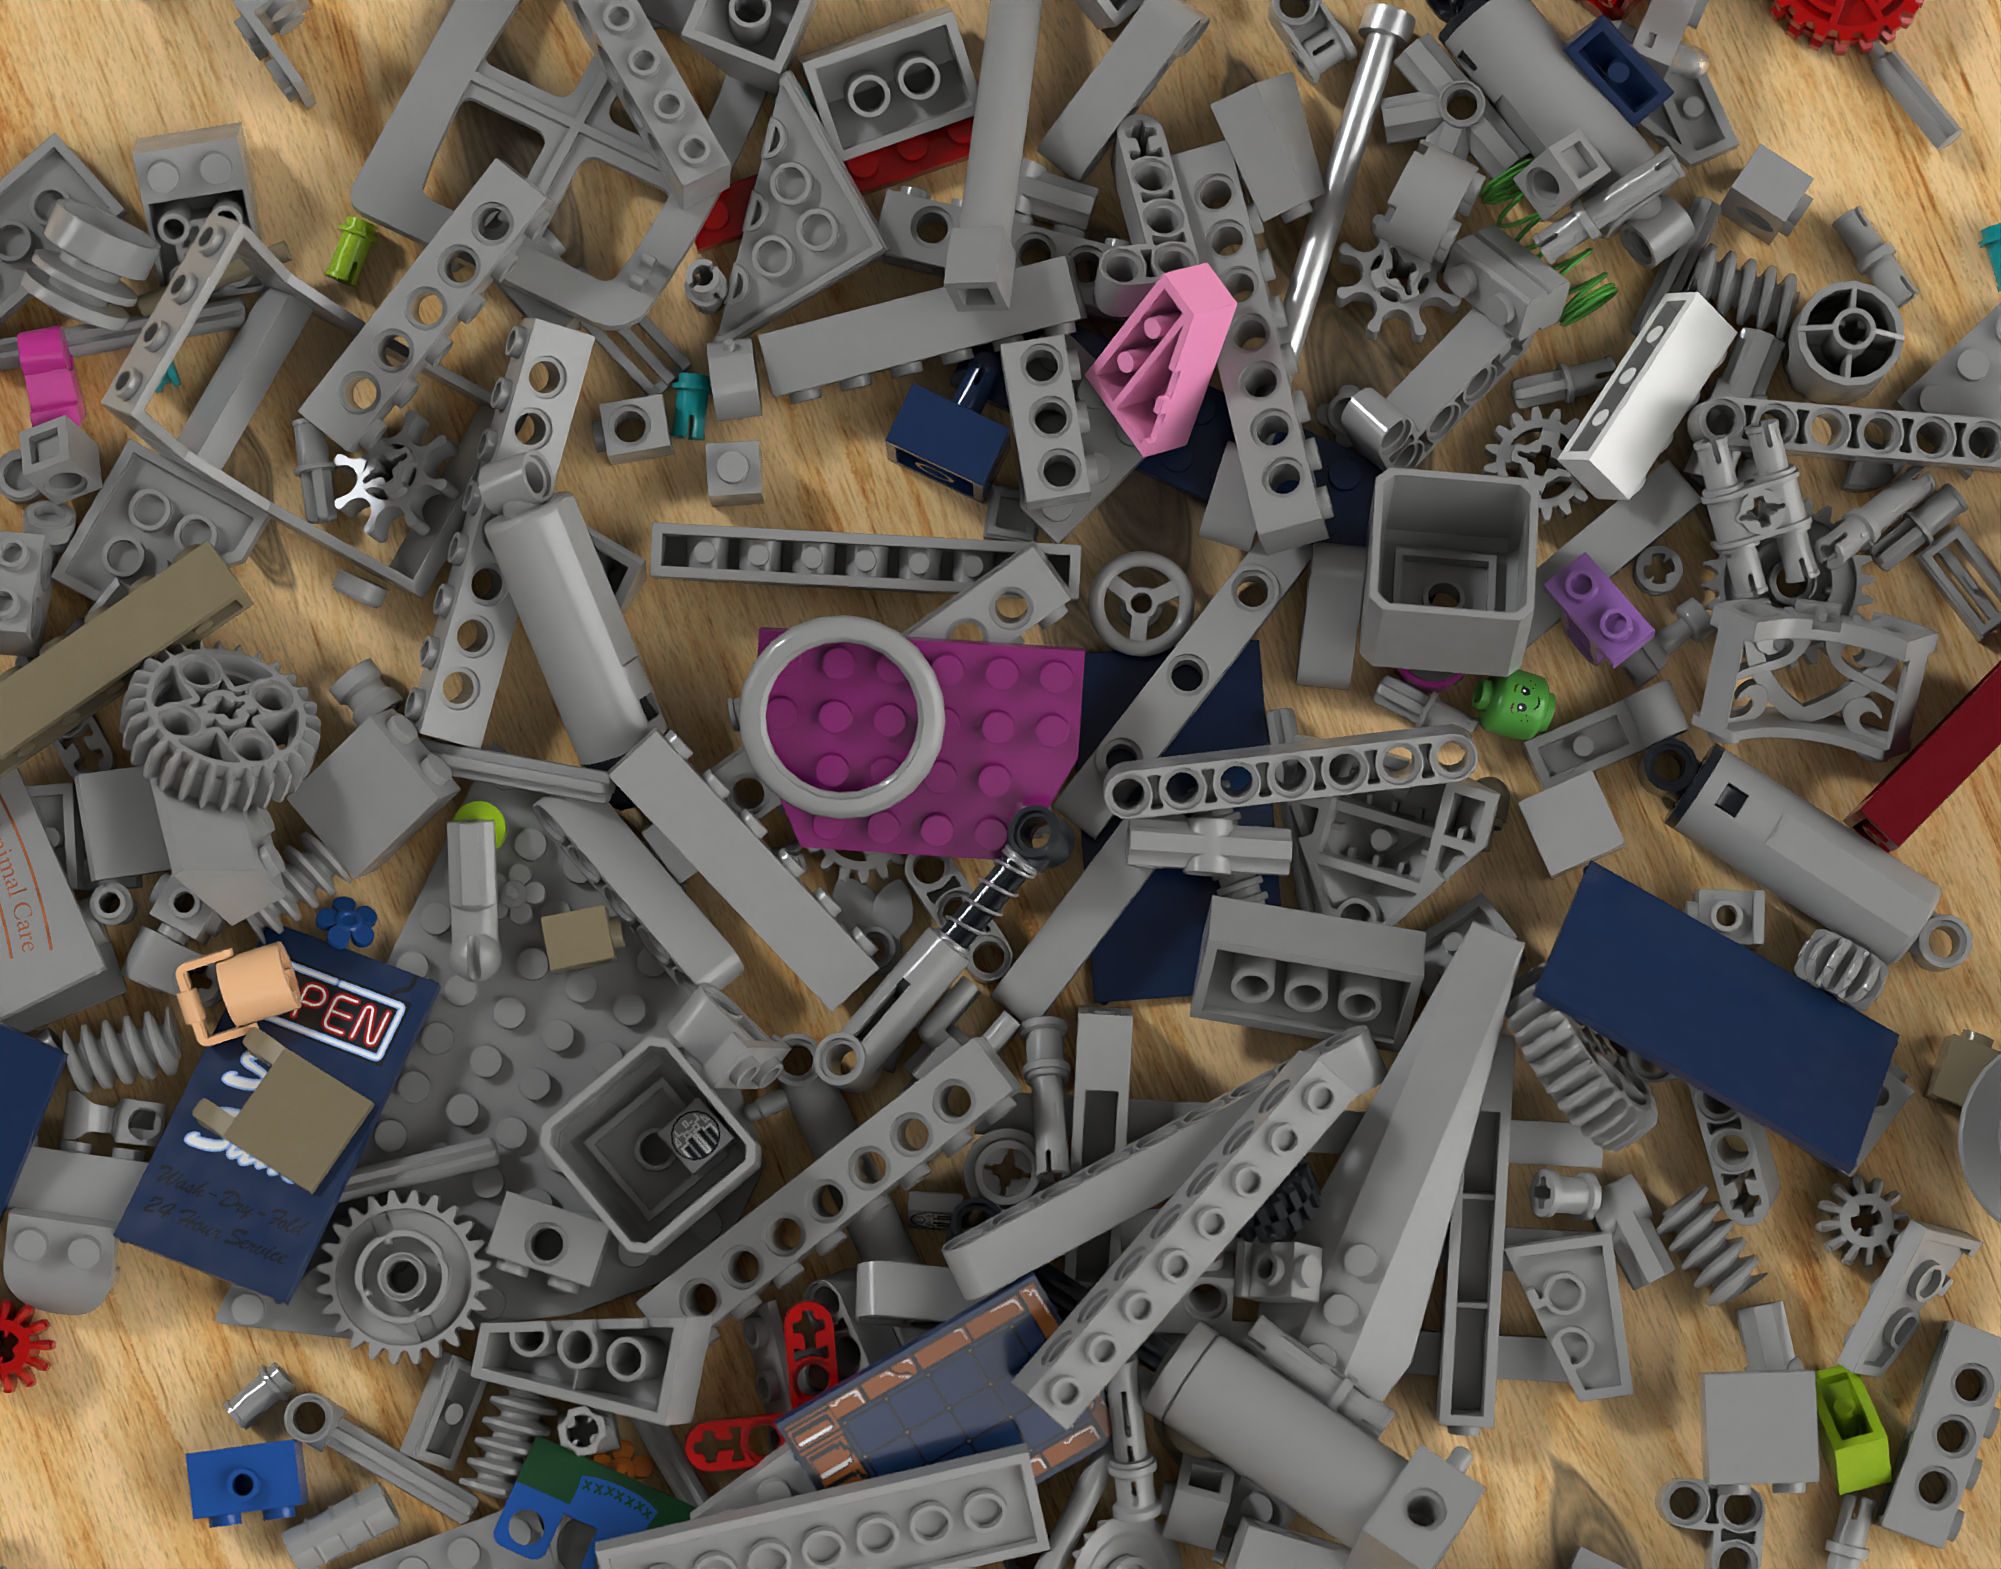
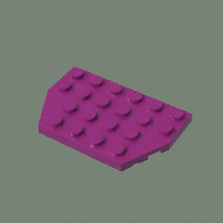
[757,627,1085,860]

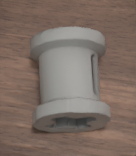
[1530,1168,1602,1221]

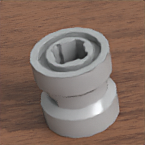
[329,658,405,727]

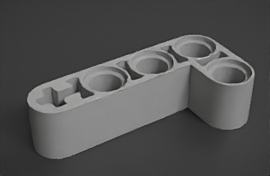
[1037,0,1211,183]
[1093,114,1199,317]
[1341,307,1534,471]
[1628,1050,1780,1225]
[1655,1478,1765,1569]

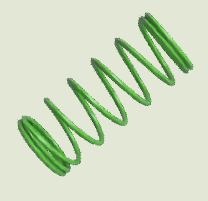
[1478,158,1618,327]

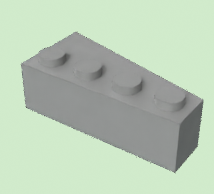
[470,1316,713,1426]

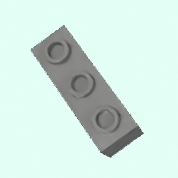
[1000,334,1099,511]

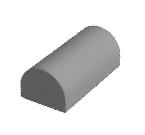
[399,1350,488,1471]

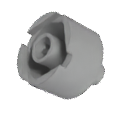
[1373,139,1486,264]

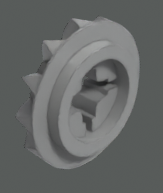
[964,1128,1049,1212]

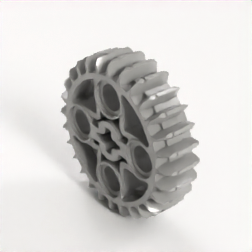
[119,640,321,813]
[1505,962,1658,1152]

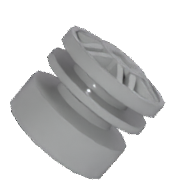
[21,199,161,331]

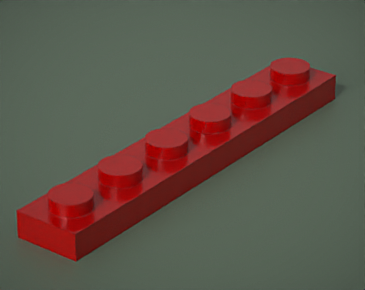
[694,116,974,254]

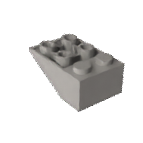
[132,122,265,299]

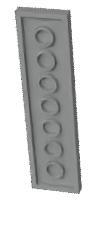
[595,1443,1050,1569]

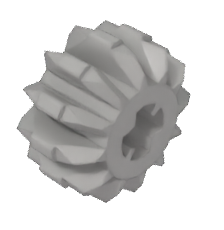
[1794,929,1890,1011]
[1815,1175,1909,1267]

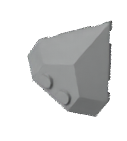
[1282,734,1501,926]

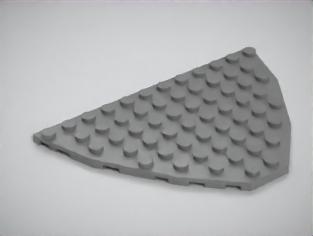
[214,742,767,1339]

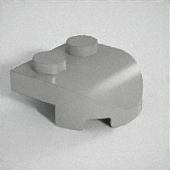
[3,1207,120,1315]

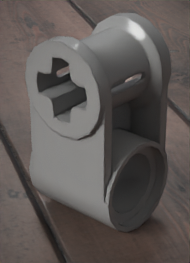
[1268,0,1357,85]
[119,926,223,1007]

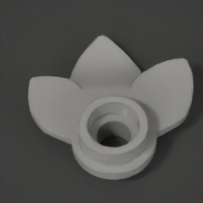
[832,877,914,976]

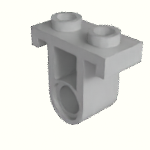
[667,982,791,1089]

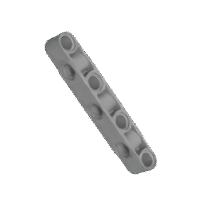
[1053,539,1313,839]

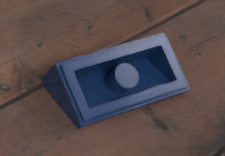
[1563,14,1674,128]

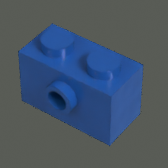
[186,1439,309,1528]

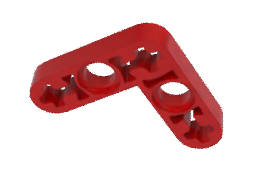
[684,1300,839,1471]

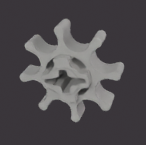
[1334,214,1461,344]
[334,410,459,543]

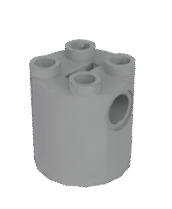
[1782,280,1905,405]

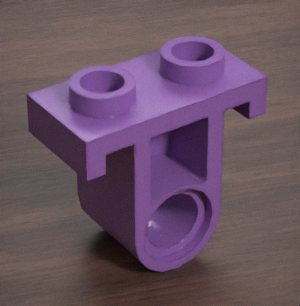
[1543,552,1655,669]

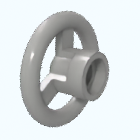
[1088,551,1195,656]

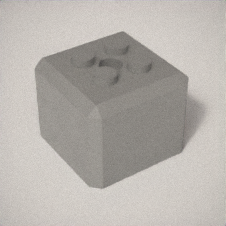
[1359,467,1539,677]
[540,1036,762,1256]

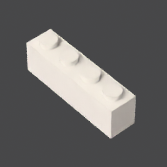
[1557,292,1738,500]

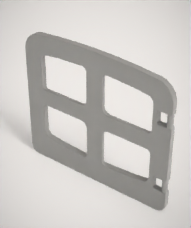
[350,0,768,331]

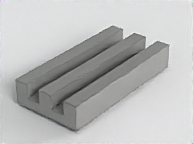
[581,316,692,396]
[1914,524,2001,642]

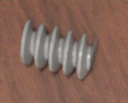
[1685,243,1800,341]
[244,832,352,945]
[63,1006,182,1094]
[1656,1184,1769,1307]
[459,1385,559,1501]

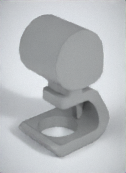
[61,1090,167,1147]

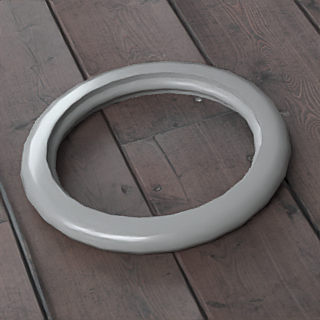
[738,615,945,819]

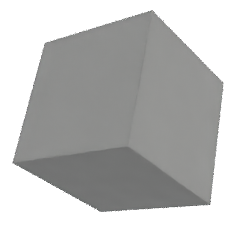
[1517,769,1626,880]

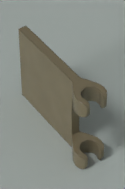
[192,1028,375,1195]

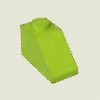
[1815,1365,1892,1495]

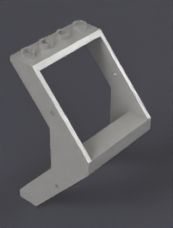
[101,213,528,599]

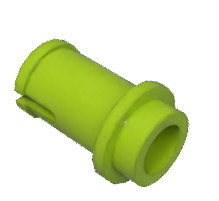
[325,216,378,287]

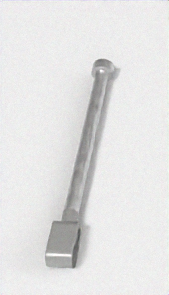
[1198,3,1416,552]

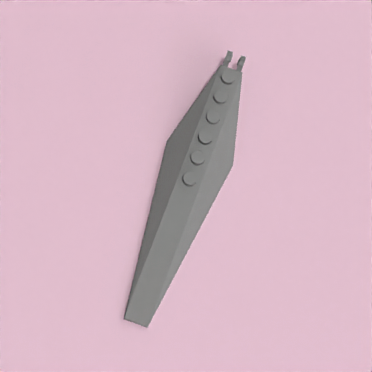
[1212,921,1525,1567]

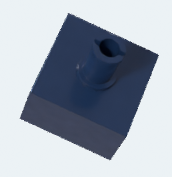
[885,360,1011,504]

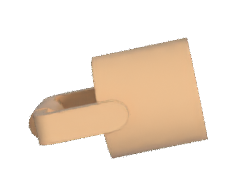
[175,941,301,1046]

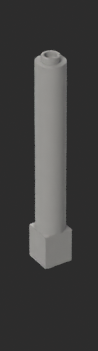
[943,0,1043,312]

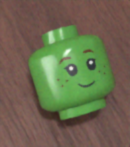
[1472,669,1556,742]

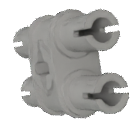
[1693,419,1820,599]

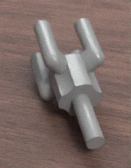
[895,975,1021,1099]

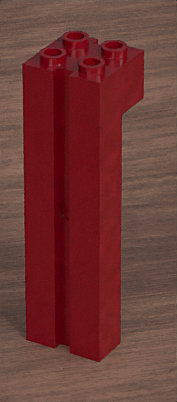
[1843,660,2001,853]

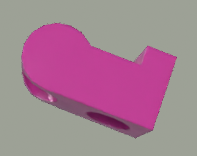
[17,325,86,427]

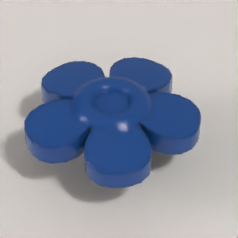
[316,897,377,949]

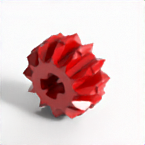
[0,1300,56,1393]

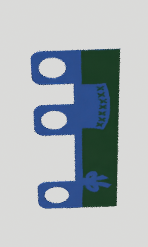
[494,1435,696,1569]

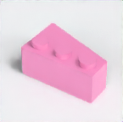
[1085,263,1237,457]

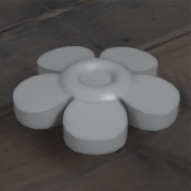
[497,864,546,926]

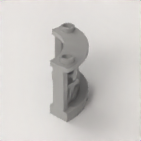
[1691,598,1939,763]

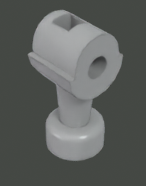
[1620,597,1717,688]

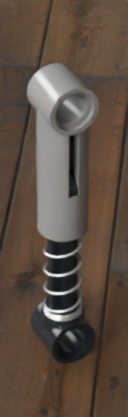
[814,805,1075,1094]

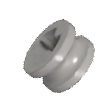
[1633,545,1683,596]

